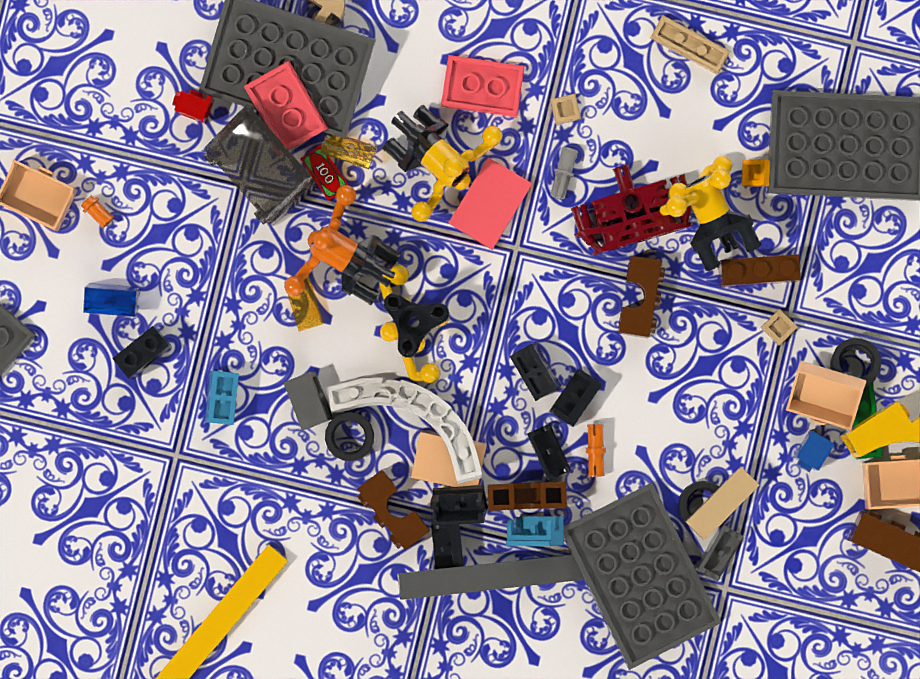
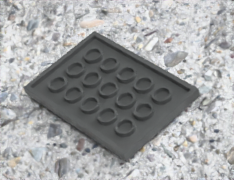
[199,0,376,139]
[767,90,920,201]
[563,483,722,670]

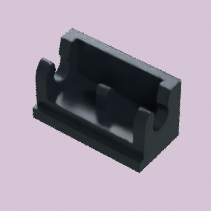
[509,342,561,401]
[549,369,603,427]
[526,423,571,481]
[430,485,488,525]
[431,524,464,569]

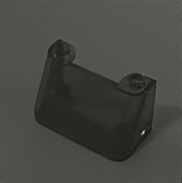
[203,104,318,226]

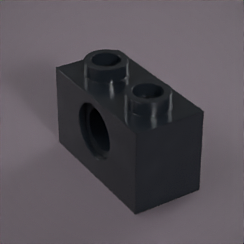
[112,326,172,379]

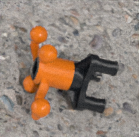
[284,185,401,306]

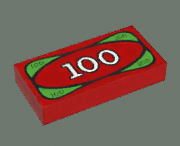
[300,145,349,202]

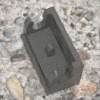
[283,371,333,431]
[695,524,744,582]

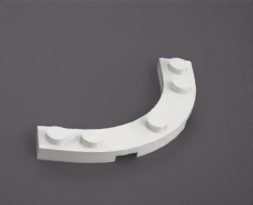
[326,377,483,484]

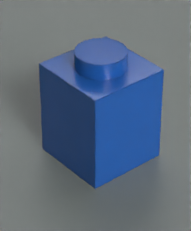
[793,431,835,473]

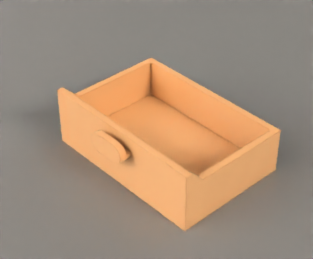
[0,159,78,232]
[786,361,866,430]
[411,430,487,487]
[862,455,920,510]

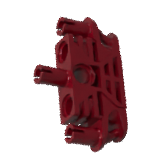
[571,164,693,256]

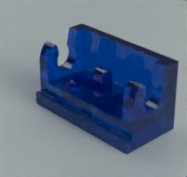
[83,283,141,317]

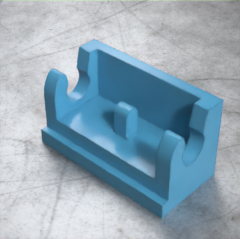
[205,371,239,425]
[506,516,564,546]

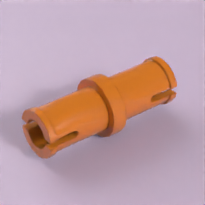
[586,424,606,477]

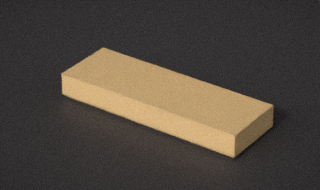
[650,15,730,75]
[686,467,760,541]

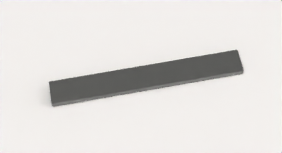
[397,554,584,600]

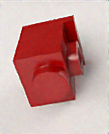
[172,89,215,124]

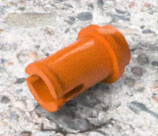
[81,195,114,228]

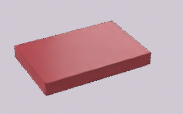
[441,55,525,118]
[244,61,328,154]
[448,157,532,250]

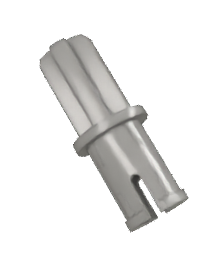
[551,147,578,199]

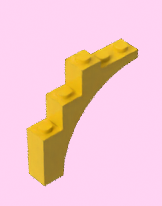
[840,401,920,458]

